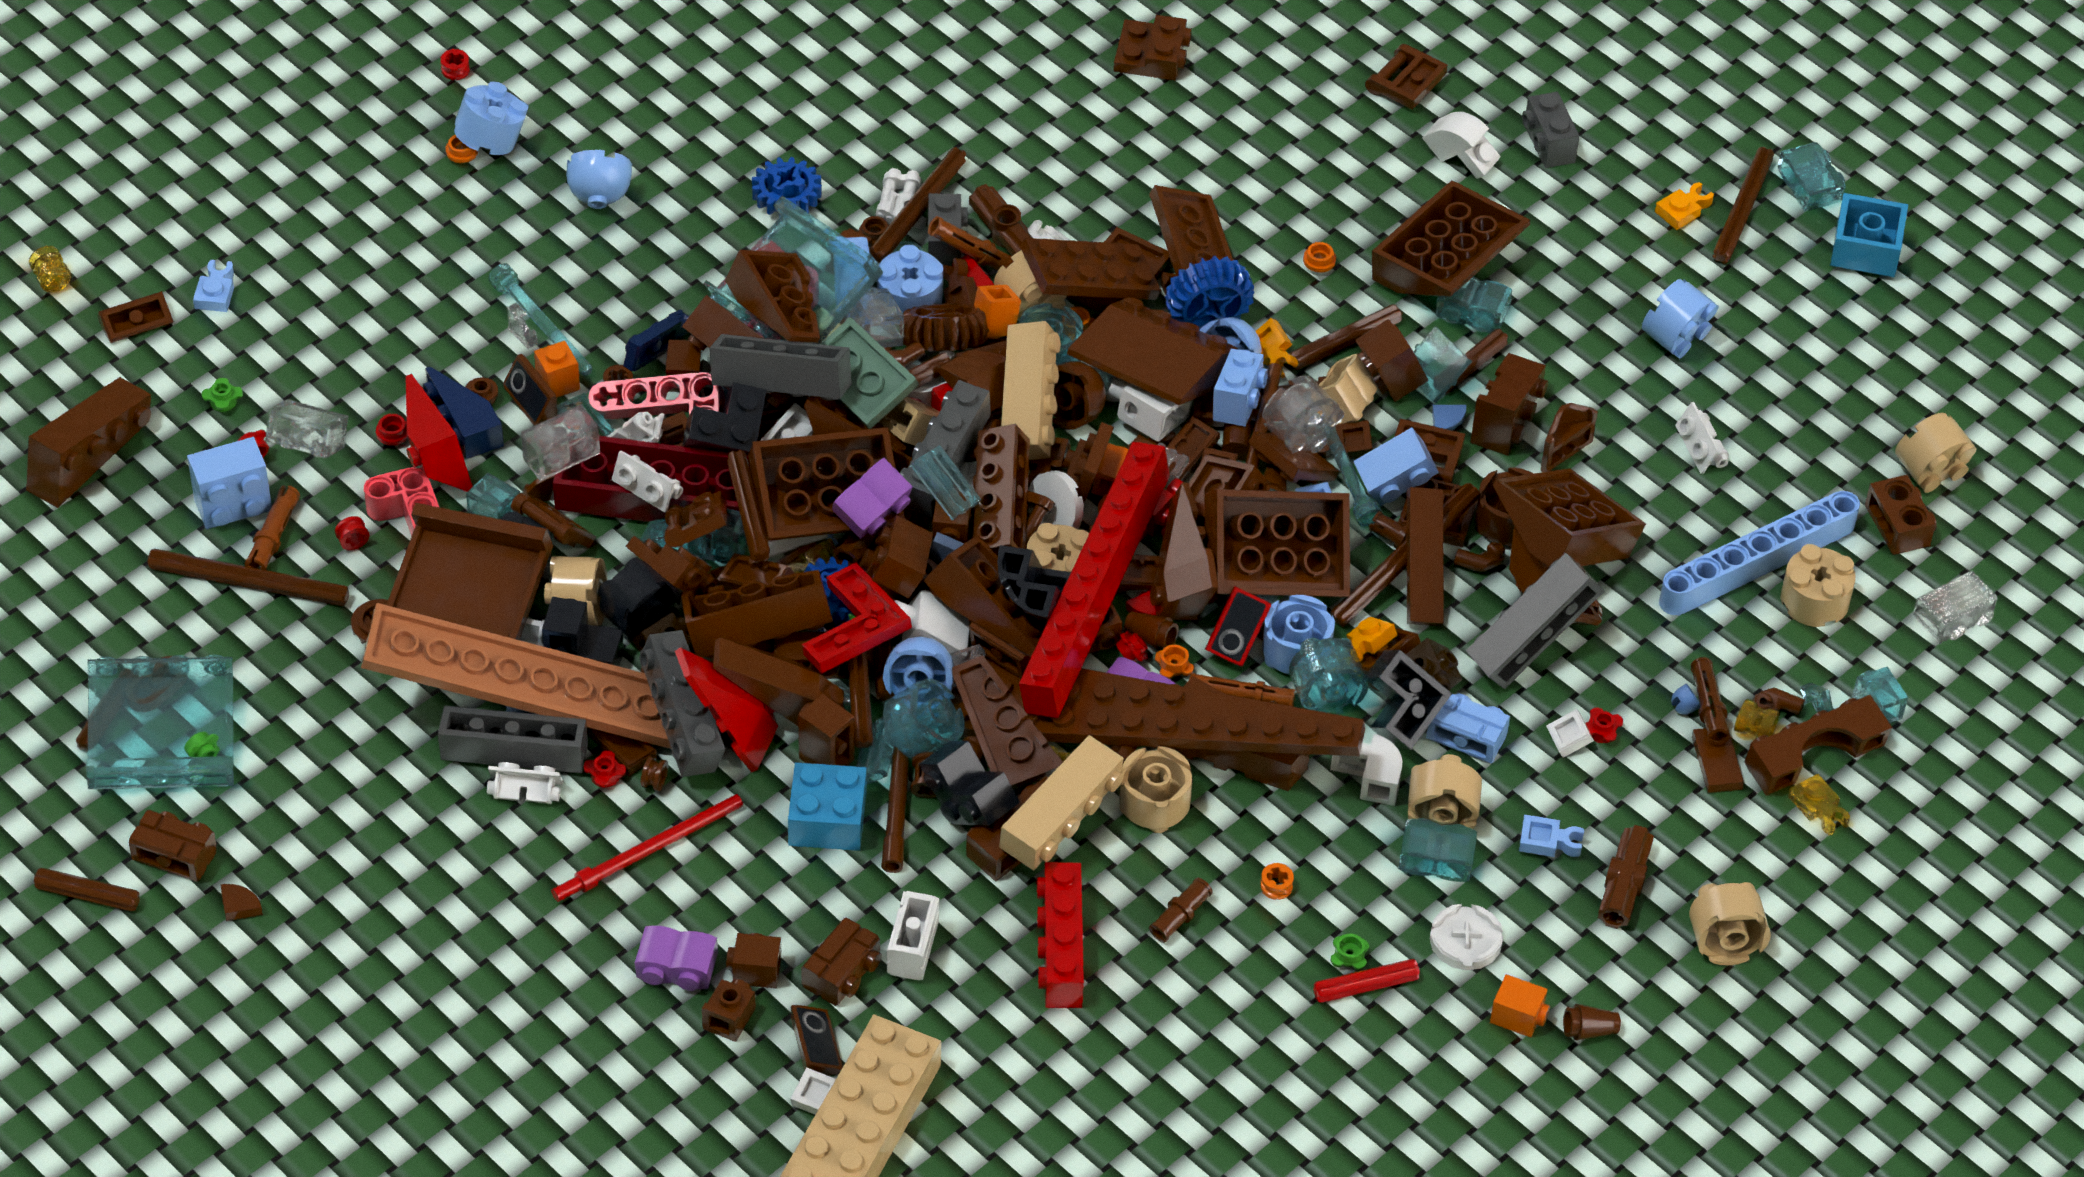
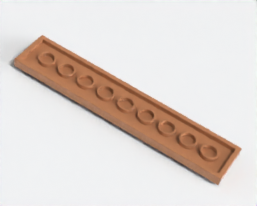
[361,603,716,749]

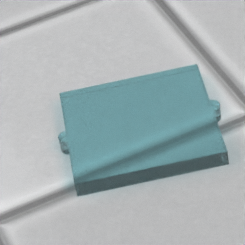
[1414,326,1472,403]

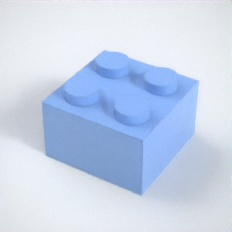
[187,437,272,529]

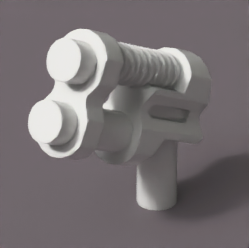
[876,168,927,230]

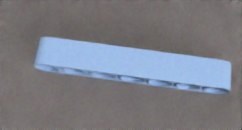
[1659,491,1860,615]

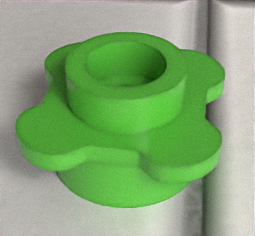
[202,378,243,412]
[184,732,220,768]
[1330,934,1369,970]

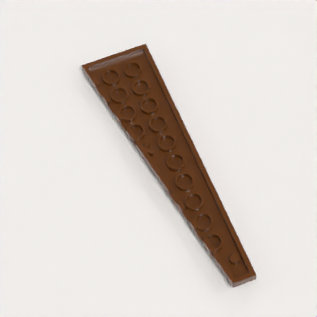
[940,647,1365,757]

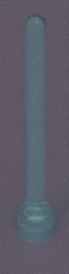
[488,263,593,376]
[1305,389,1383,526]

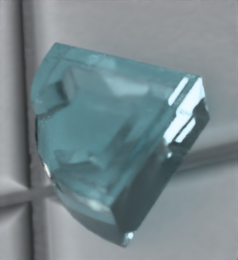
[1801,683,1833,712]

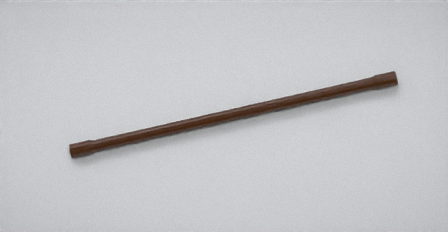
[881,514,929,873]

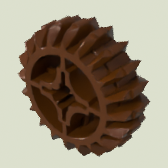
[899,303,989,352]

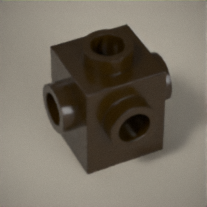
[1406,638,1462,691]

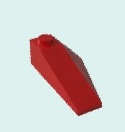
[406,374,473,492]
[675,648,778,773]

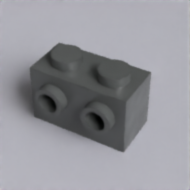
[1522,91,1579,168]
[928,193,968,266]

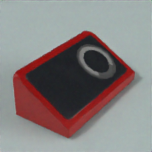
[1205,586,1271,667]

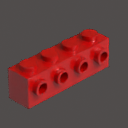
[1037,862,1084,1008]

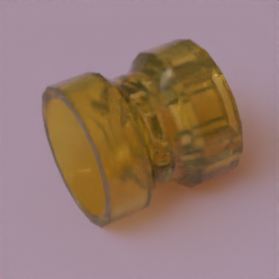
[29,246,72,292]
[1734,699,1780,738]

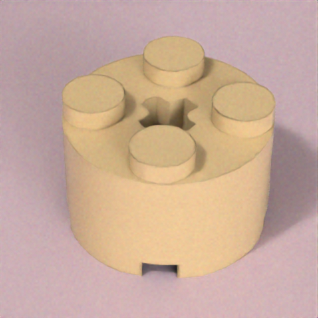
[994,250,1067,323]
[1895,413,1977,493]
[1026,523,1089,572]
[1780,544,1856,627]
[544,556,607,626]
[1119,746,1193,833]
[1408,754,1482,837]
[1689,882,1771,965]

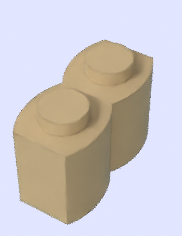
[1315,353,1378,425]

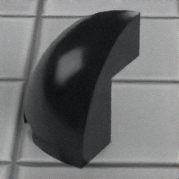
[997,545,1071,622]

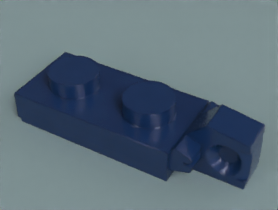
[623,309,689,372]

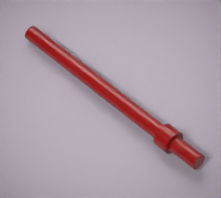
[551,794,743,902]

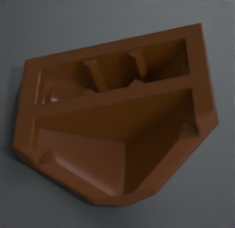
[937,349,1006,414]
[1540,403,1598,472]

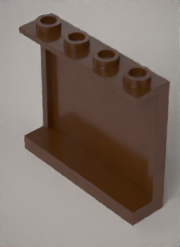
[387,503,553,640]

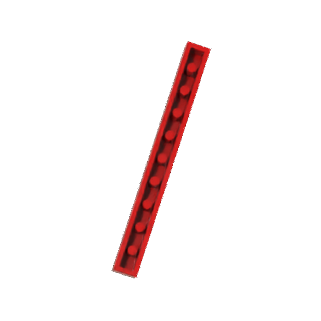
[1019,442,1170,718]

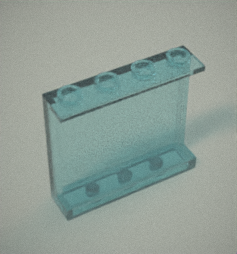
[703,196,883,344]
[86,655,234,789]

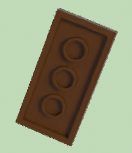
[1149,185,1233,276]
[1020,238,1161,300]

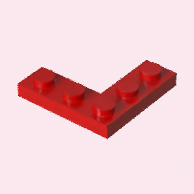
[802,562,912,674]

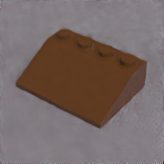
[1372,180,1530,297]
[1067,297,1238,405]
[748,427,905,541]
[1493,468,1646,570]
[1205,489,1350,597]

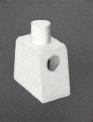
[1108,377,1193,442]
[895,590,970,666]

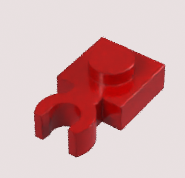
[1146,478,1183,537]

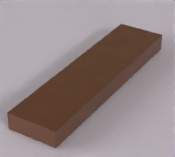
[1407,487,1444,626]

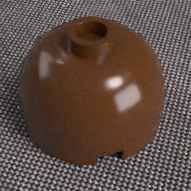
[1052,361,1107,430]

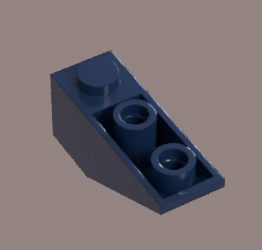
[423,367,504,459]

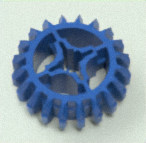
[1165,256,1255,330]

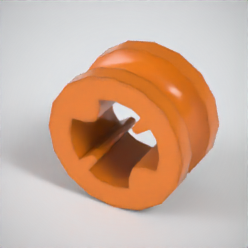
[1261,863,1294,900]

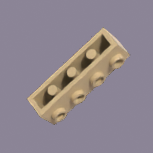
[1001,321,1061,460]
[999,735,1124,871]

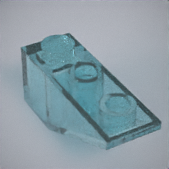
[641,509,748,564]

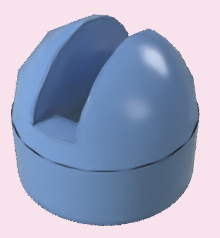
[1671,683,1701,715]

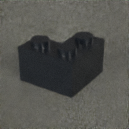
[682,382,766,455]
[542,597,624,666]
[1364,650,1452,750]
[919,741,1020,826]

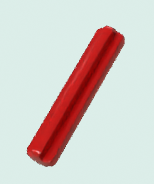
[1313,959,1420,1003]

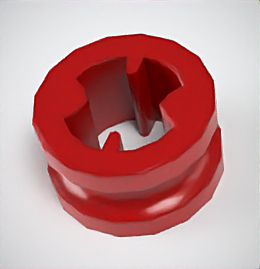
[440,49,470,80]
[334,516,370,550]

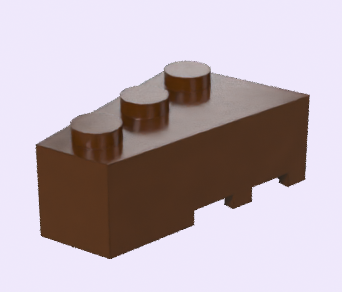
[1470,353,1549,456]

